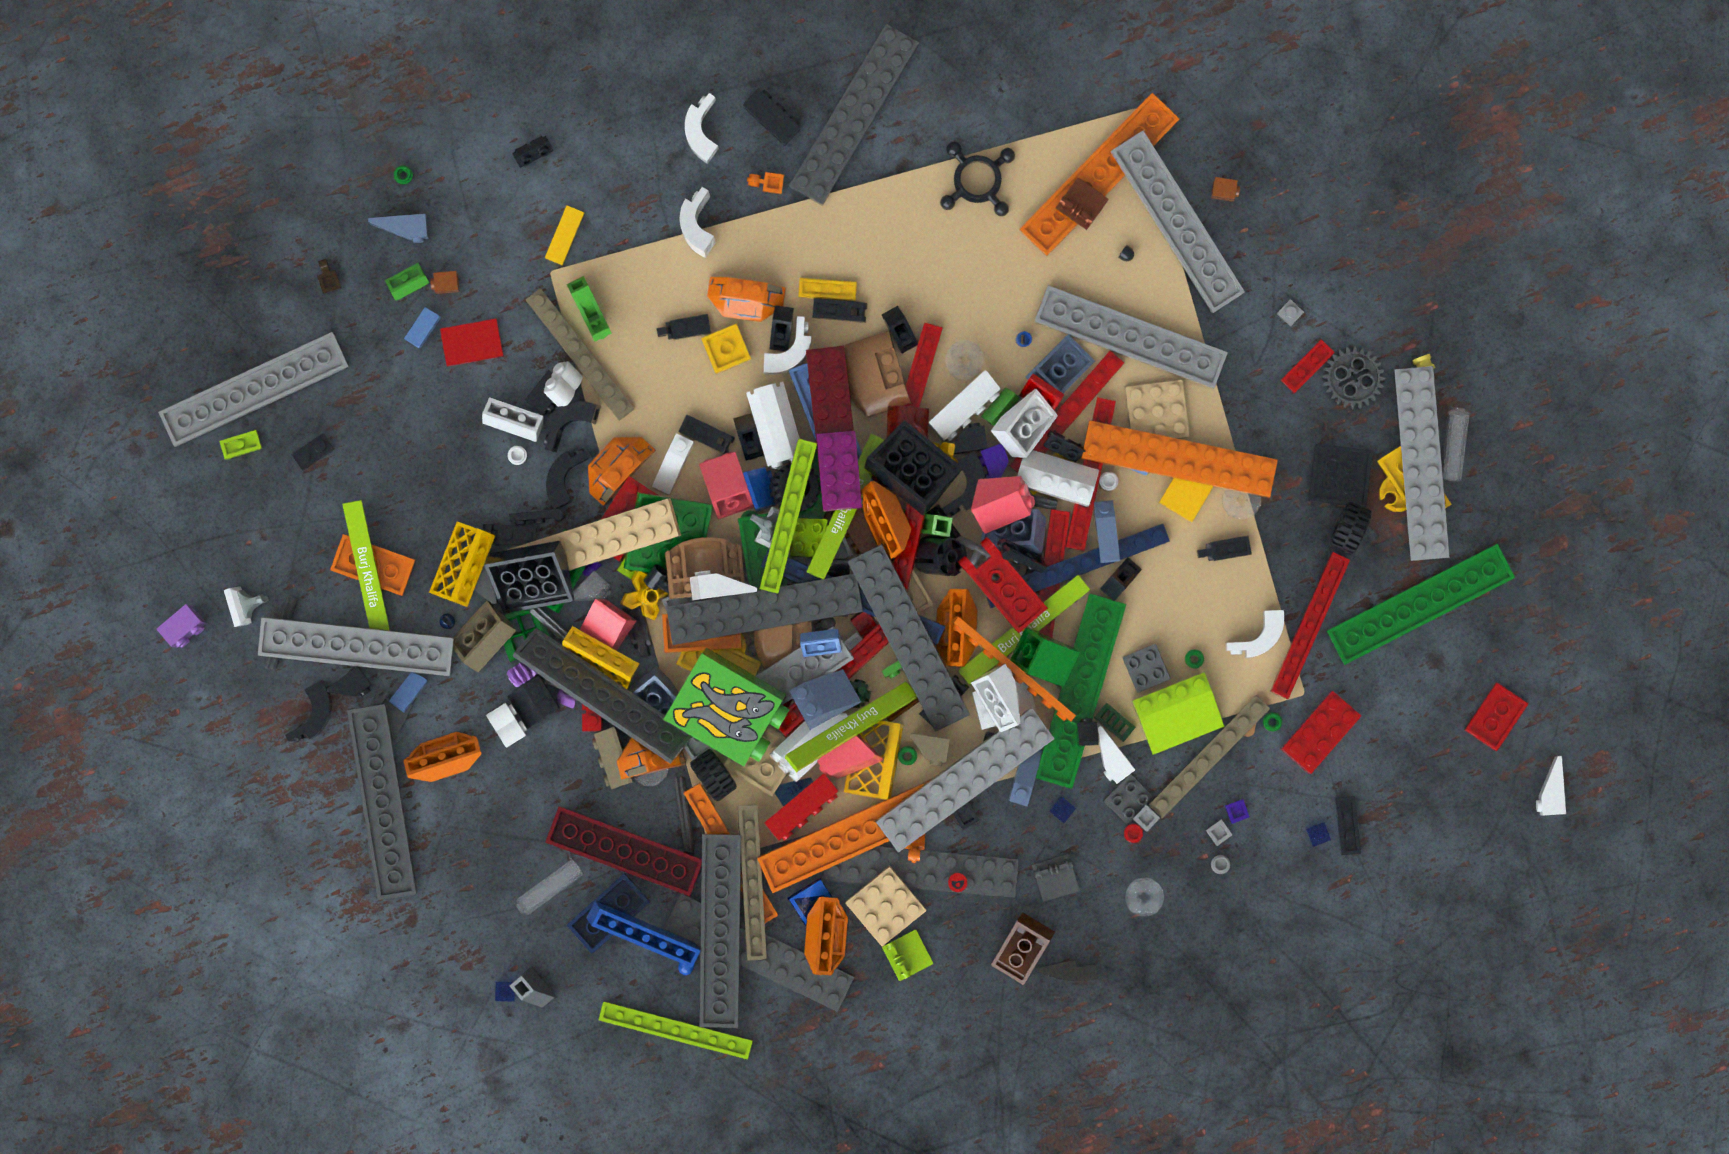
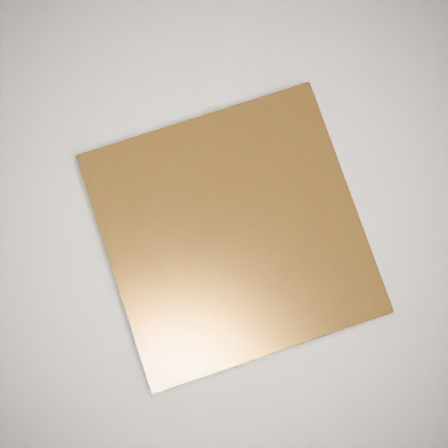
[550,108,1304,848]

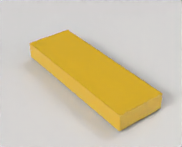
[545,205,585,266]
[798,278,857,302]

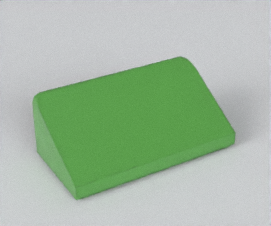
[385,262,429,301]
[981,387,1020,426]

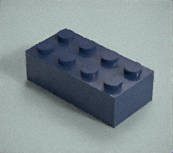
[566,873,651,954]

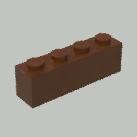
[830,508,892,560]

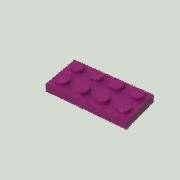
[817,431,862,511]

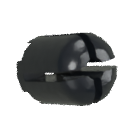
[914,536,967,576]

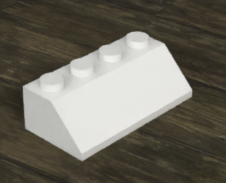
[928,370,1000,442]
[1017,450,1099,507]

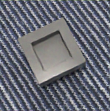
[1277,299,1304,327]
[1133,805,1160,832]
[1205,819,1232,846]

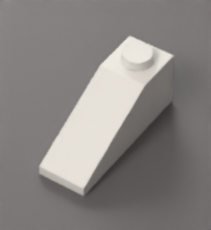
[652,433,695,495]
[1097,722,1135,784]
[1536,756,1566,815]

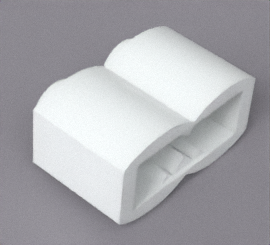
[544,361,583,407]
[486,703,527,748]

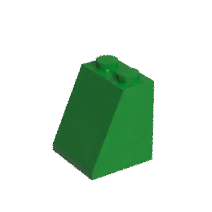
[1010,627,1080,687]

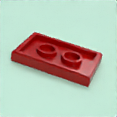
[440,319,504,367]
[1464,682,1529,751]

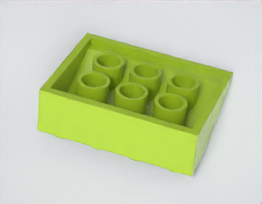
[1131,672,1224,755]

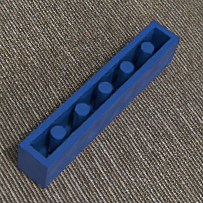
[586,901,701,967]

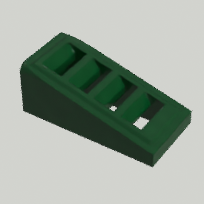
[1094,703,1136,742]

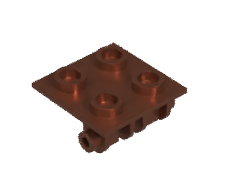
[1056,178,1109,230]

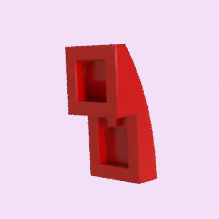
[850,612,877,638]

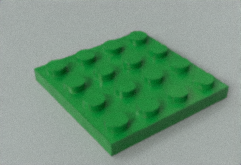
[623,492,713,573]

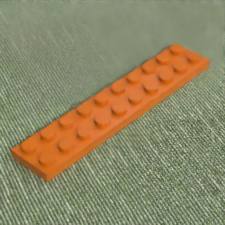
[1019,93,1180,256]
[1081,420,1278,498]
[757,779,932,893]

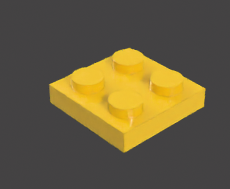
[701,324,751,374]

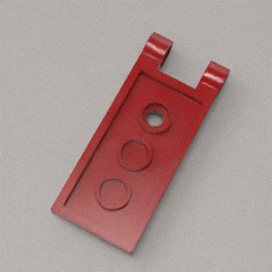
[958,537,1048,633]

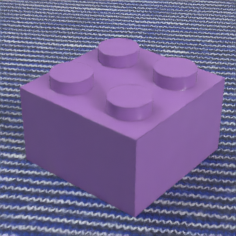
[157,604,207,648]

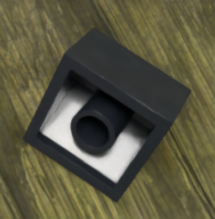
[508,676,560,729]

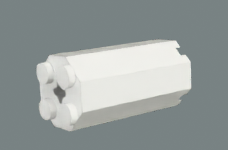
[746,382,800,470]
[770,712,848,782]

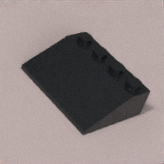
[865,420,963,516]
[484,541,574,614]

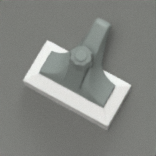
[750,507,779,548]
[224,586,269,627]

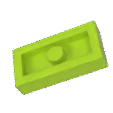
[219,430,262,460]

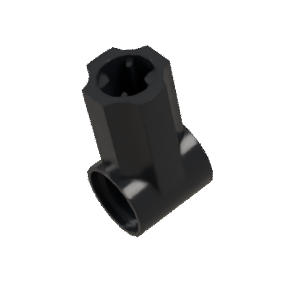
[643,564,669,593]

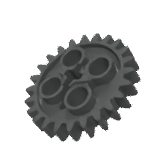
[1322,346,1385,409]

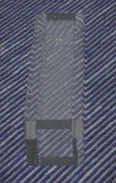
[1442,407,1470,482]
[516,859,584,916]

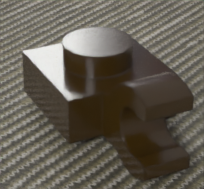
[317,259,342,294]

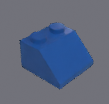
[743,467,778,512]

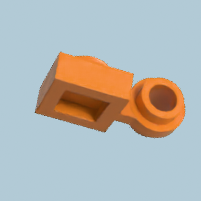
[746,172,784,194]
[905,834,925,863]

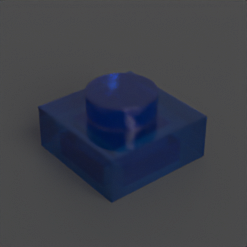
[1049,797,1076,823]
[1306,822,1331,847]
[495,981,515,1002]

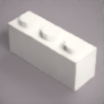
[482,397,543,442]

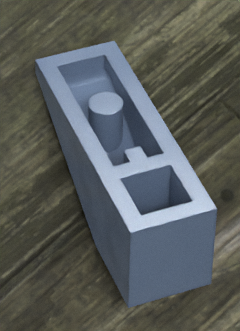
[368,214,429,243]
[1094,500,1120,563]
[1008,749,1043,807]

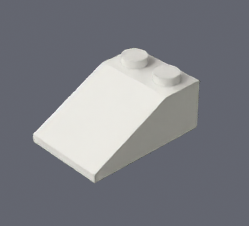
[991,389,1058,458]
[690,570,757,600]
[971,664,1021,732]
[972,681,1037,730]

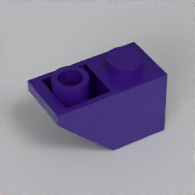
[978,444,1009,479]

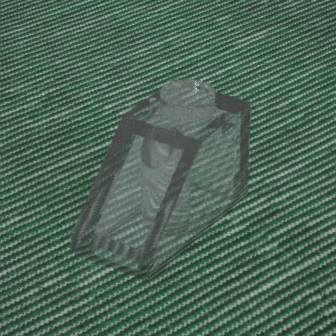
[573,571,612,602]

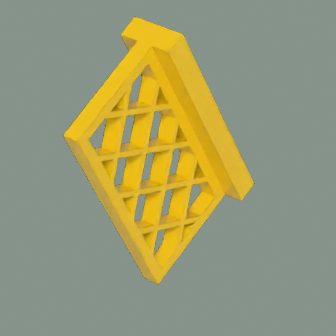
[429,521,495,607]
[562,626,639,690]
[844,721,904,800]

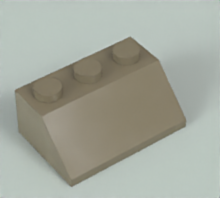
[453,600,516,672]
[592,727,634,789]
[910,733,950,766]

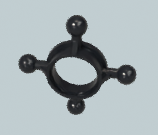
[940,142,1015,216]

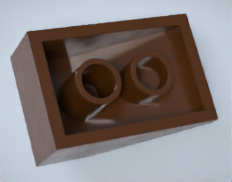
[991,912,1055,985]

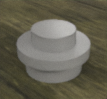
[1211,855,1230,874]

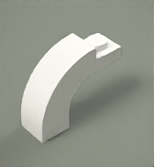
[685,93,719,164]
[680,187,716,258]
[764,316,812,375]
[1226,610,1284,658]

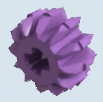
[507,662,538,687]

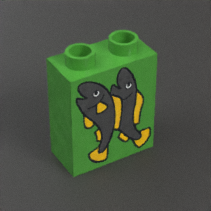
[663,648,790,766]

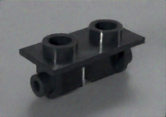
[512,136,554,168]
[1043,430,1086,463]

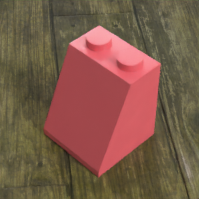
[699,452,754,519]
[971,476,1035,533]
[580,599,637,651]
[817,734,883,779]

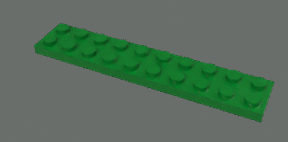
[1326,544,1515,665]
[1036,593,1126,789]

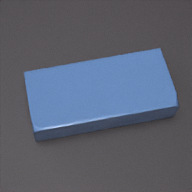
[404,307,441,349]
[800,629,842,657]
[389,672,428,713]

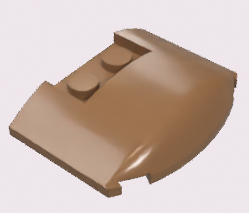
[845,331,911,417]
[665,537,745,599]
[754,621,812,669]

